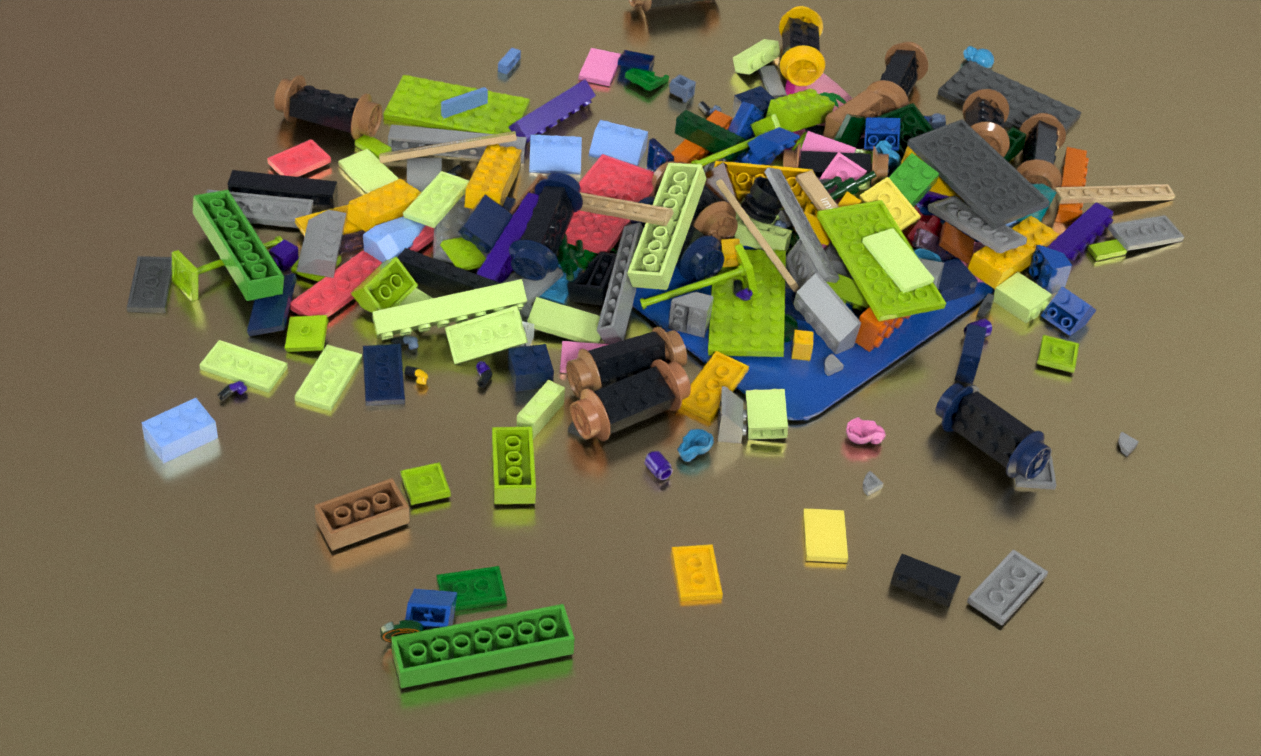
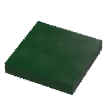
[834,114,867,147]

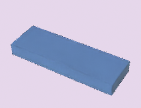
[441,87,488,118]

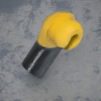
[404,366,428,385]

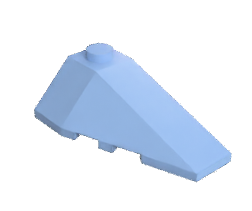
[363,216,426,263]

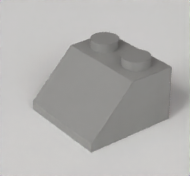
[718,386,747,443]

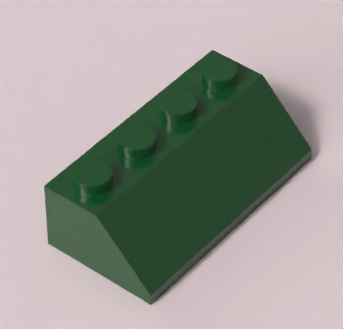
[674,110,747,161]

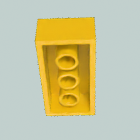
[347,179,422,232]

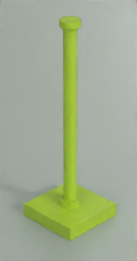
[691,114,781,166]
[172,236,283,302]
[639,243,758,309]

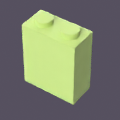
[994,272,1052,323]
[746,389,788,440]

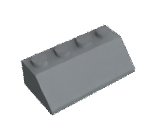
[297,210,346,278]
[793,272,861,355]

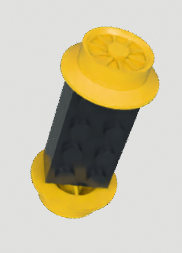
[779,6,825,86]

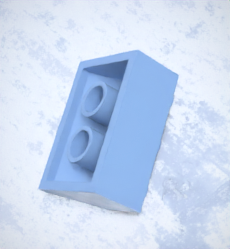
[589,120,648,166]
[529,135,582,175]

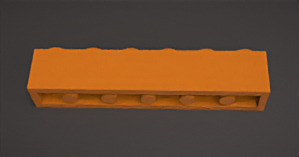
[663,110,733,164]
[1055,147,1089,225]

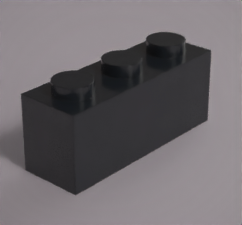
[890,554,961,607]

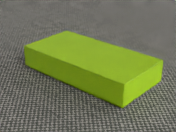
[355,135,392,159]
[1087,239,1127,261]

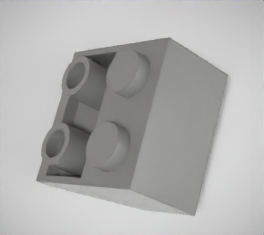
[668,292,714,338]

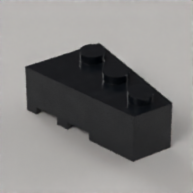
[567,252,617,306]

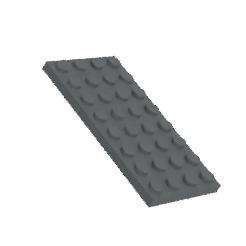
[938,60,1082,131]
[907,119,1050,229]

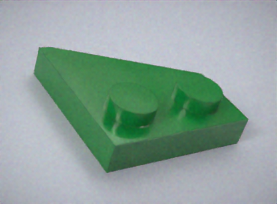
[625,67,669,91]

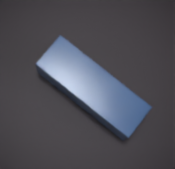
[498,48,521,74]

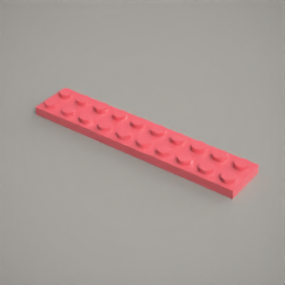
[289,226,434,317]

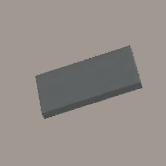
[127,256,172,313]

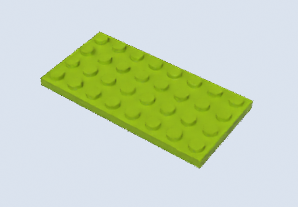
[383,75,530,134]
[817,200,947,321]
[708,250,786,357]

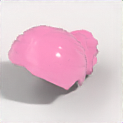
[846,417,886,444]

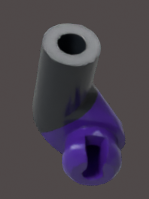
[733,280,753,301]
[476,361,493,388]
[217,381,248,401]

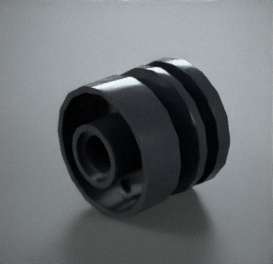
[741,177,783,224]

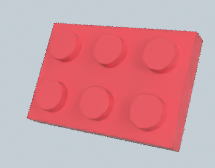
[267,139,331,177]

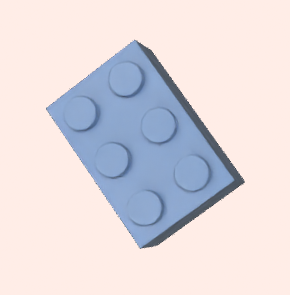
[141,398,218,464]

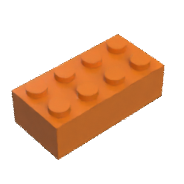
[855,307,911,352]

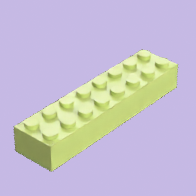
[627,163,706,290]
[372,279,527,341]

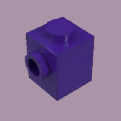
[269,239,299,272]

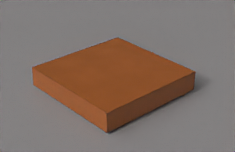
[939,222,975,264]

